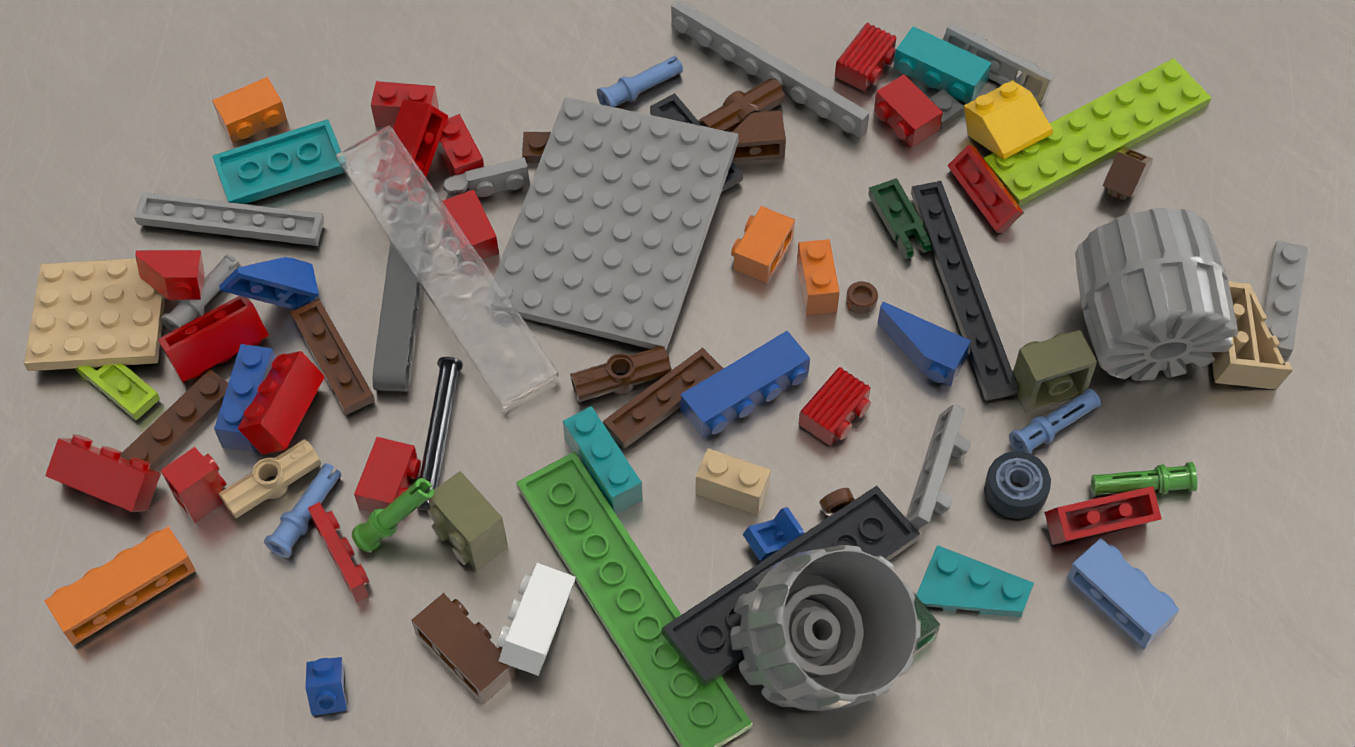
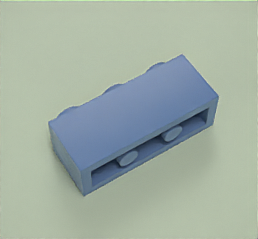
[1067,538,1180,649]

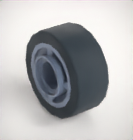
[984,451,1051,519]

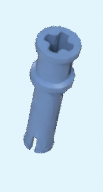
[597,56,683,107]
[1009,389,1101,454]
[264,463,342,558]

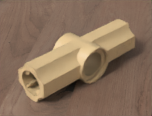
[218,439,321,519]

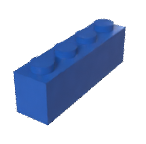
[681,331,810,438]

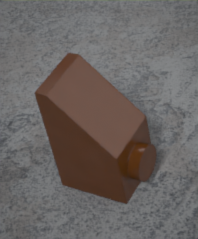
[732,111,786,162]
[1102,147,1153,200]

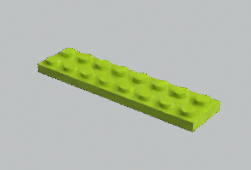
[983,58,1212,207]

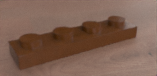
[290,299,375,415]
[603,347,724,449]
[120,369,228,470]

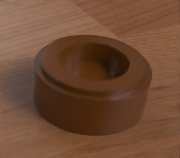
[846,281,878,314]
[819,488,855,516]

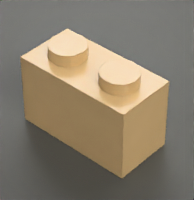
[696,448,771,516]

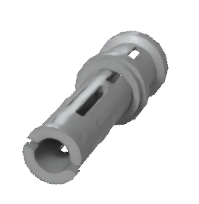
[160,254,241,332]

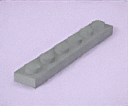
[134,192,325,246]

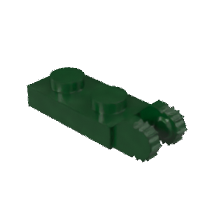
[868,178,932,260]

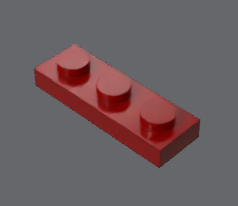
[947,145,1024,234]
[308,502,370,603]

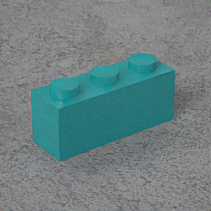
[893,26,991,104]
[563,406,643,514]

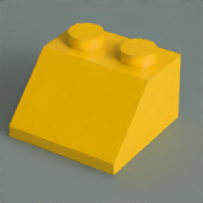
[964,80,1053,159]

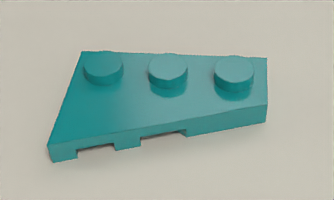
[914,545,1034,617]

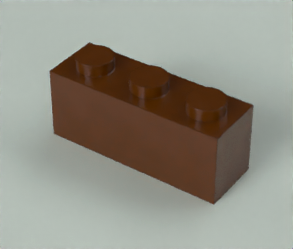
[411,593,516,704]

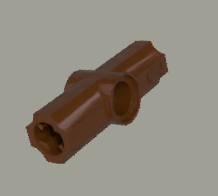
[698,79,785,132]
[570,346,672,402]

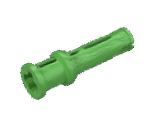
[1091,462,1198,496]
[352,478,434,552]

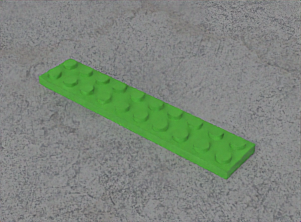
[516,451,752,747]

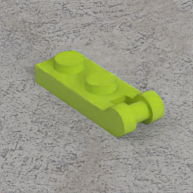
[75,364,160,420]

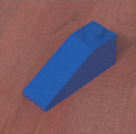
[219,257,319,310]
[878,301,971,386]

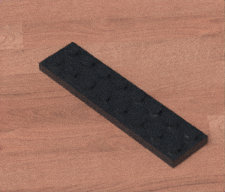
[661,485,920,687]

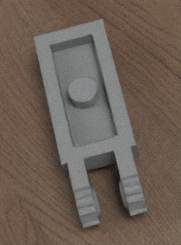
[443,157,530,199]

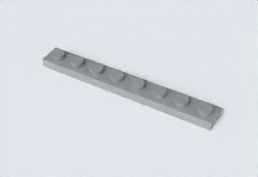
[671,0,870,138]

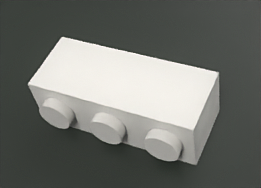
[497,563,576,676]

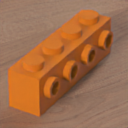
[44,526,196,646]

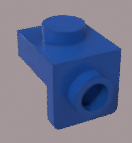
[743,507,804,561]
[305,657,347,716]

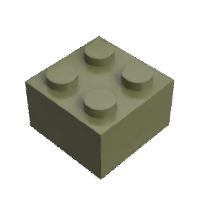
[1013,330,1097,413]
[428,471,508,571]

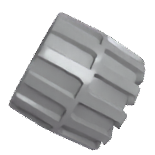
[1075,208,1238,381]
[731,545,921,711]

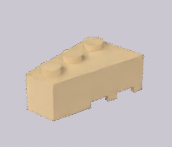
[1211,281,1293,389]

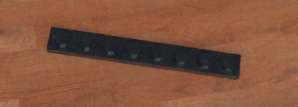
[911,181,1018,401]

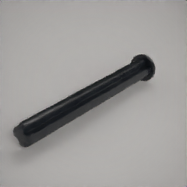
[417,356,463,511]

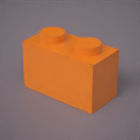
[212,77,287,144]
[731,206,795,283]
[797,239,840,316]

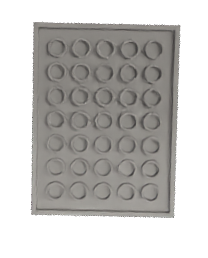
[484,97,739,350]

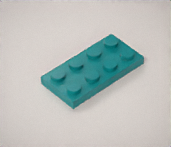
[212,119,348,204]

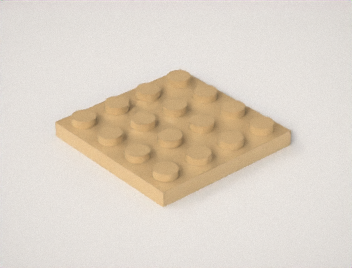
[24,258,165,371]

